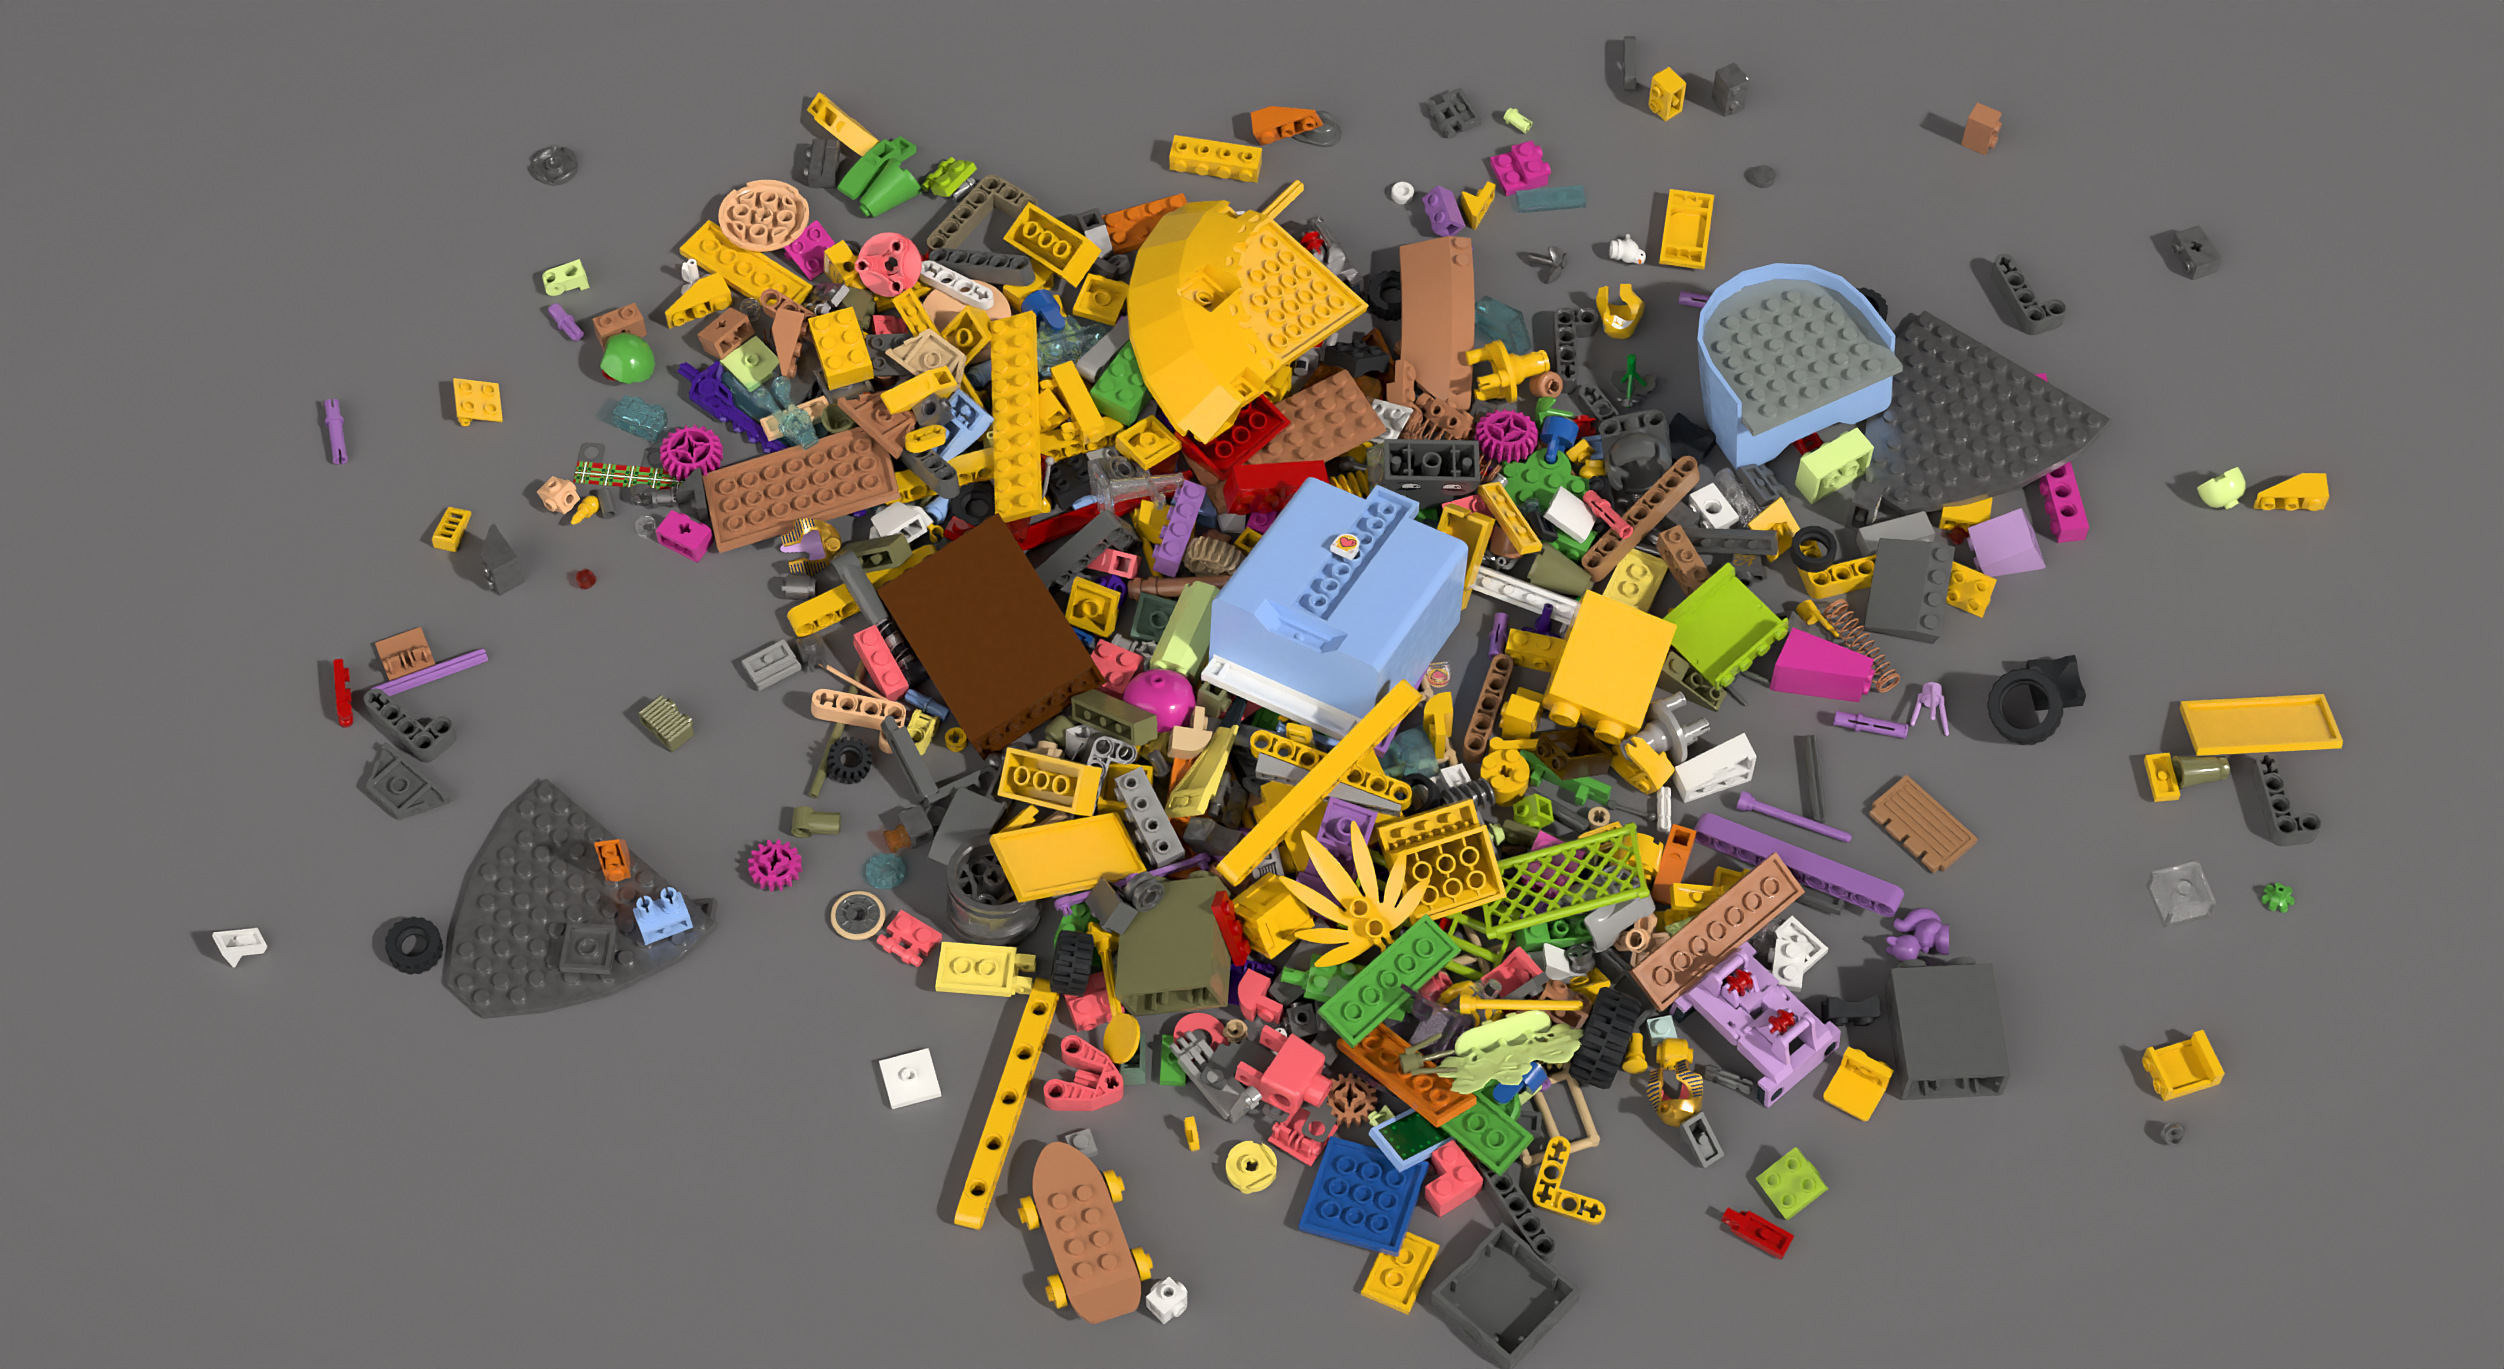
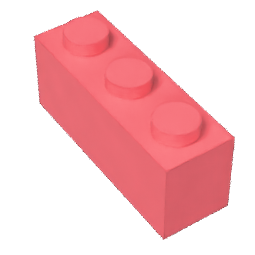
[854,625,909,702]

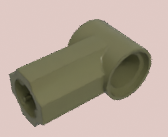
[791,806,841,838]

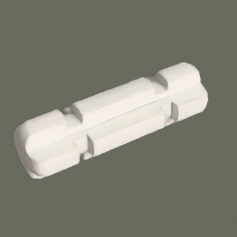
[1657,786,1671,833]

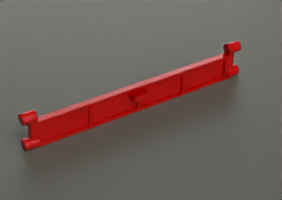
[1012,469,1194,551]

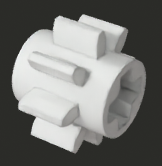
[1135,641,1157,671]

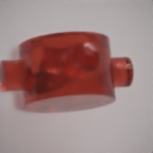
[1947,525,1968,545]

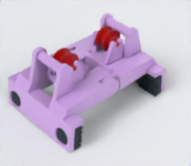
[1669,941,1841,1108]

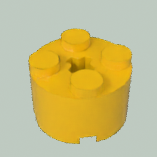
[1480,749,1530,807]
[1609,833,1664,884]

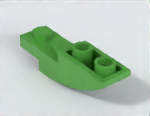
[838,136,916,200]

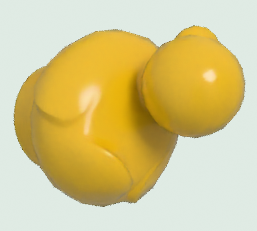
[1579,459,1605,479]

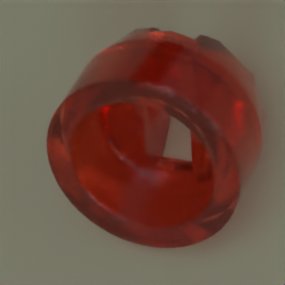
[575,568,597,589]

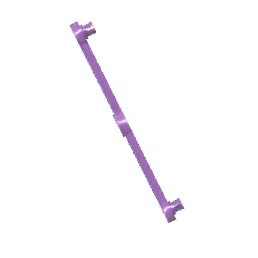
[1054,853,1211,917]

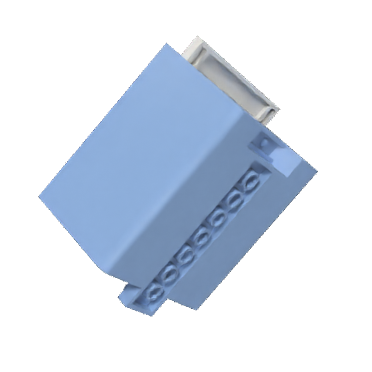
[1201,477,1468,741]

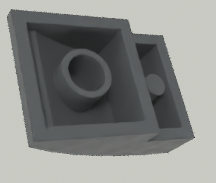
[927,787,1005,867]

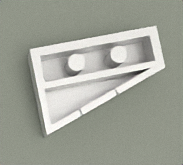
[1673,733,1757,803]

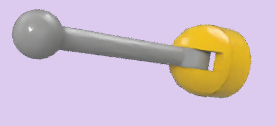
[1042,456,1054,513]

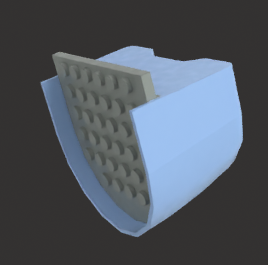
[1697,263,1903,471]

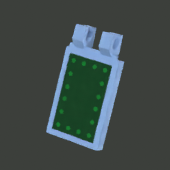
[1369,1108,1457,1172]

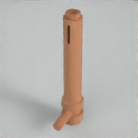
[1128,575,1232,601]

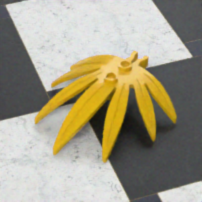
[1279,821,1430,967]

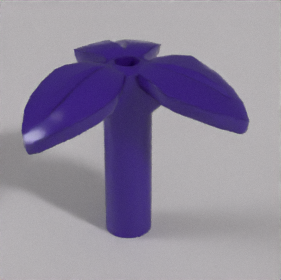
[1521,603,1562,639]

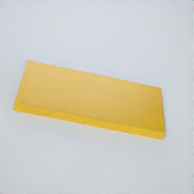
[2180,694,2343,756]
[989,812,1147,903]

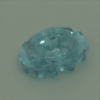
[866,852,905,889]

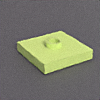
[720,336,779,393]

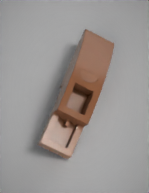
[1387,359,1423,440]

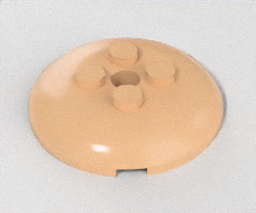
[718,180,809,252]

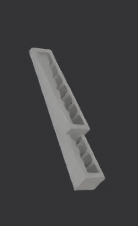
[1255,753,1401,817]

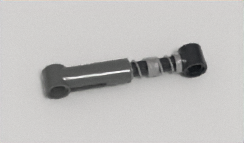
[830,549,931,690]

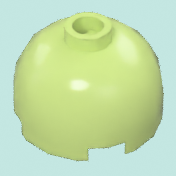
[2197,467,2246,510]

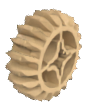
[1183,536,1246,577]

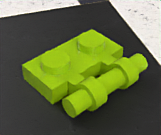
[921,157,977,197]

